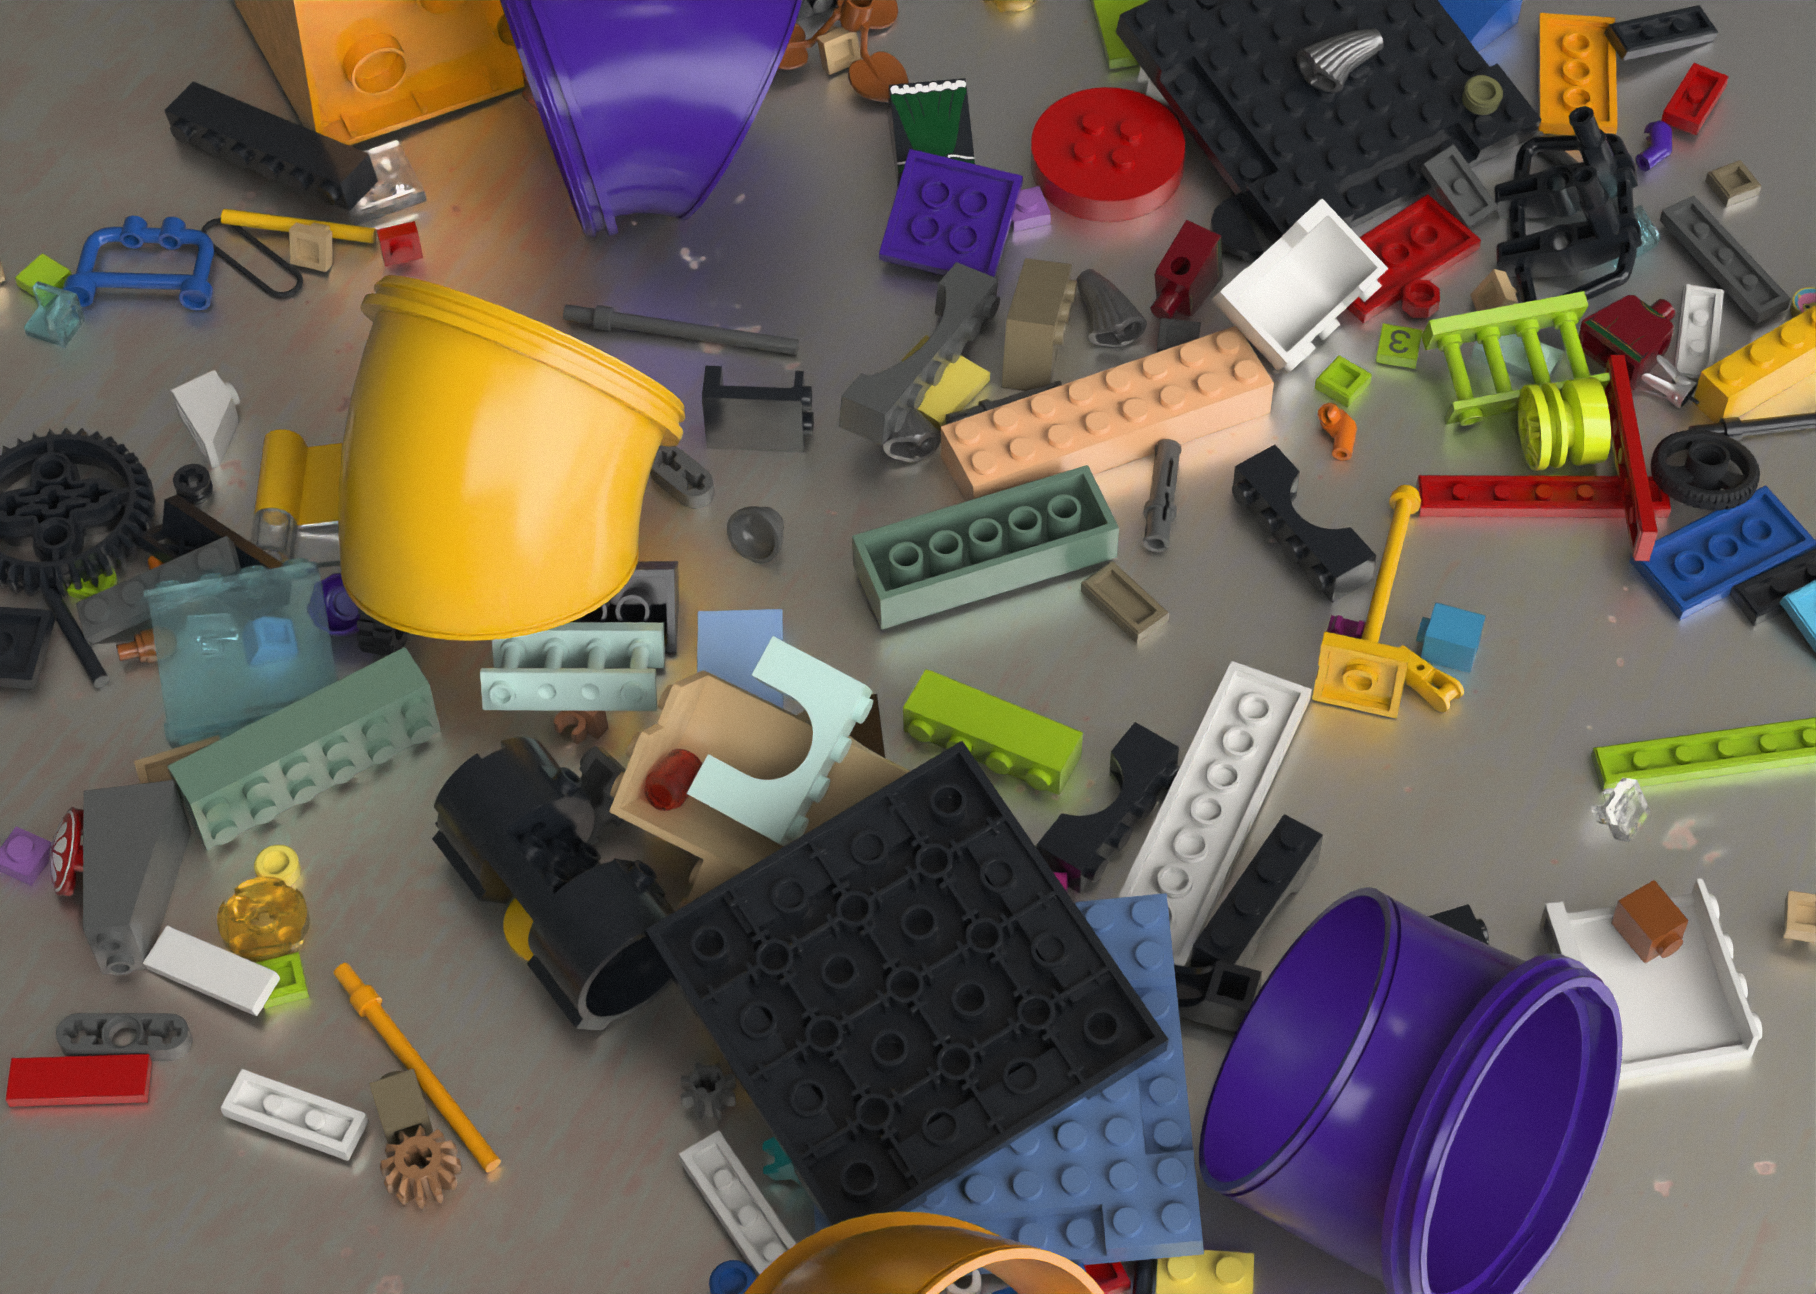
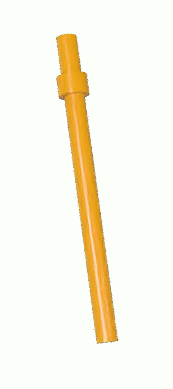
[334,963,501,1172]

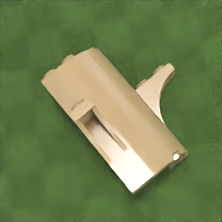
[609,670,910,911]

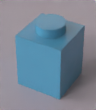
[1416,603,1486,673]

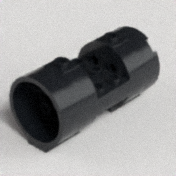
[432,737,675,1031]

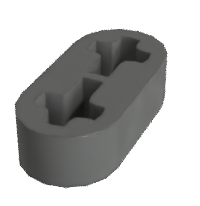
[650,446,714,509]

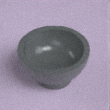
[727,506,784,564]

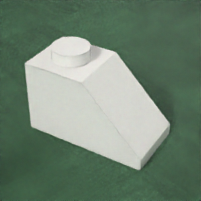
[171,370,240,469]

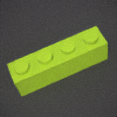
[903,669,1083,796]

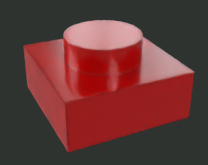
[377,221,423,267]

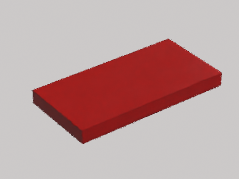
[1346,194,1481,324]

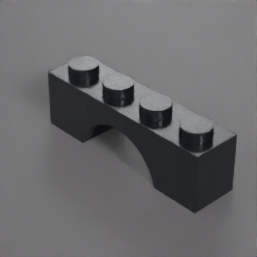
[1232,444,1377,603]
[1036,722,1180,894]
[1191,814,1323,967]
[1174,960,1262,1032]

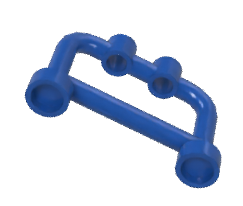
[62,216,214,311]

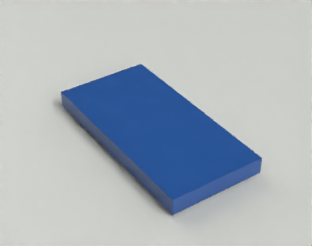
[1629,485,1816,620]

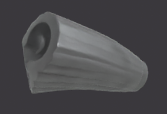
[1297,28,1383,93]
[1076,269,1147,347]
[883,408,941,462]

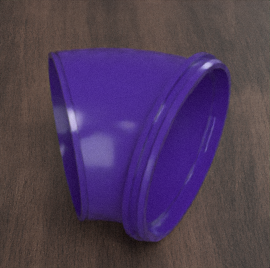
[500,0,802,237]
[1199,887,1623,1294]

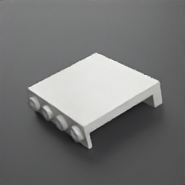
[1539,878,1762,1080]

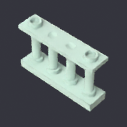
[480,622,665,711]

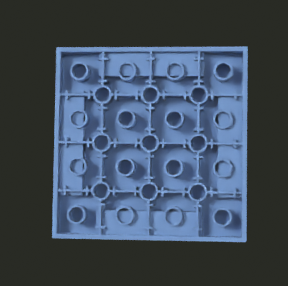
[814,893,1204,1276]

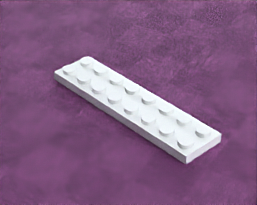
[1117,660,1312,967]

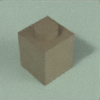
[369,1068,434,1145]

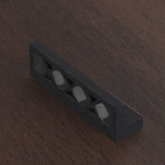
[136,494,294,622]

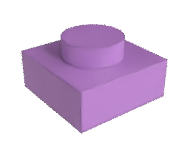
[1011,186,1051,232]
[0,826,51,886]

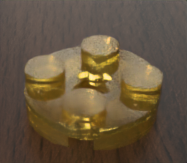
[217,877,310,963]

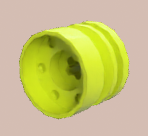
[1518,377,1611,471]

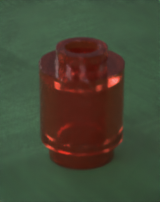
[644,749,702,811]

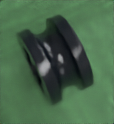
[173,464,213,505]

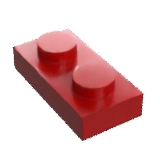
[1661,63,1729,135]

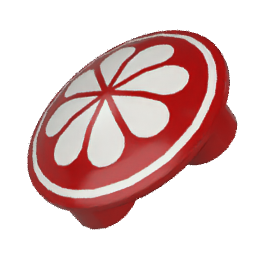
[49,807,84,896]

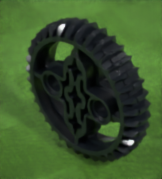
[0,427,156,598]

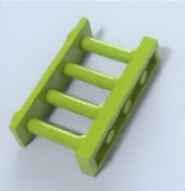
[1421,291,1611,426]

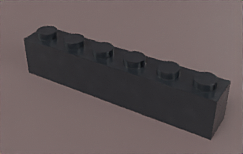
[164,81,378,211]

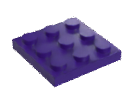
[879,149,1023,278]

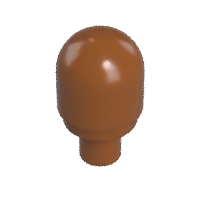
[116,627,178,664]

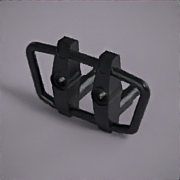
[1494,106,1642,303]

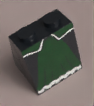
[887,78,975,186]

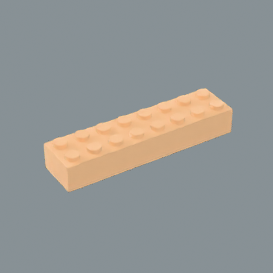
[941,326,1274,502]

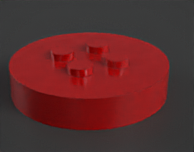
[1031,87,1185,222]

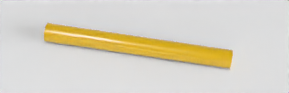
[221,209,377,244]

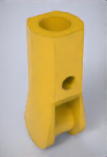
[1399,644,1464,713]

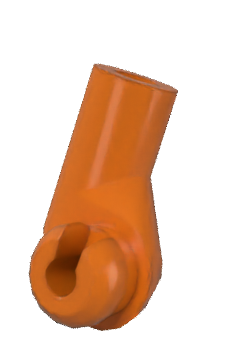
[1318,403,1357,461]

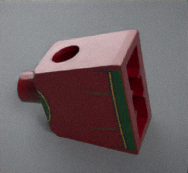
[1150,220,1223,320]
[1578,295,1675,390]

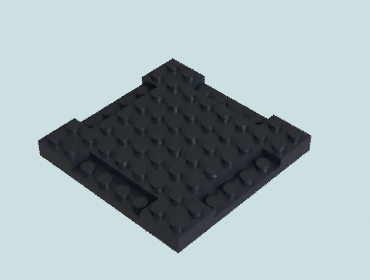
[1116,0,1542,245]
[645,741,1169,1227]

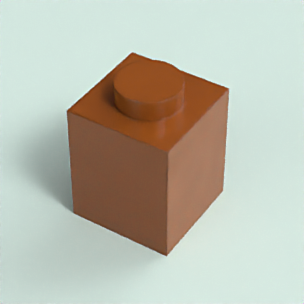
[1611,880,1689,963]

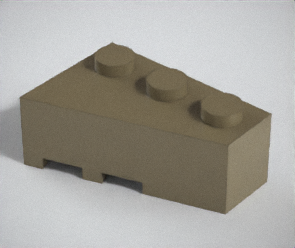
[1001,258,1077,391]

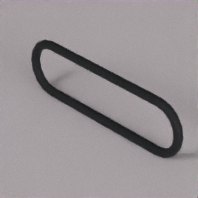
[201,218,303,298]

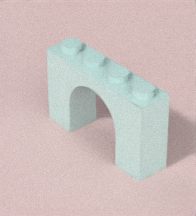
[686,636,873,846]

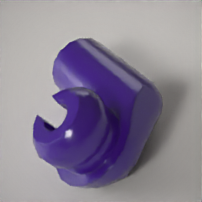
[1635,120,1672,172]

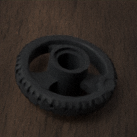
[1650,429,1760,511]

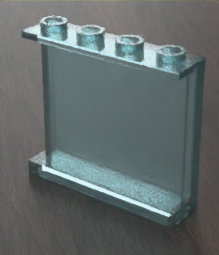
[144,558,338,749]

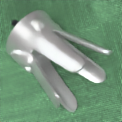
[1637,355,1699,410]

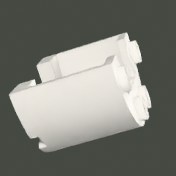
[1212,199,1388,373]

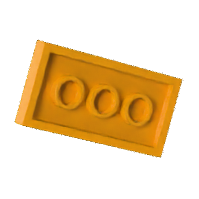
[1538,13,1618,135]

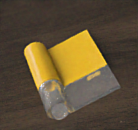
[250,429,343,570]

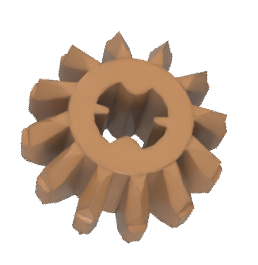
[380,1125,462,1210]

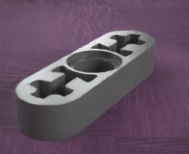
[56,1013,193,1061]

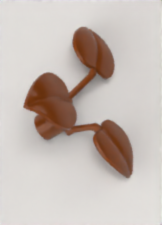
[778,0,909,102]

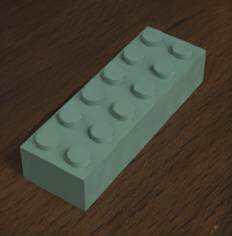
[852,465,1119,630]
[167,647,441,850]

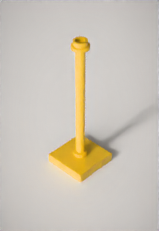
[1312,485,1421,719]

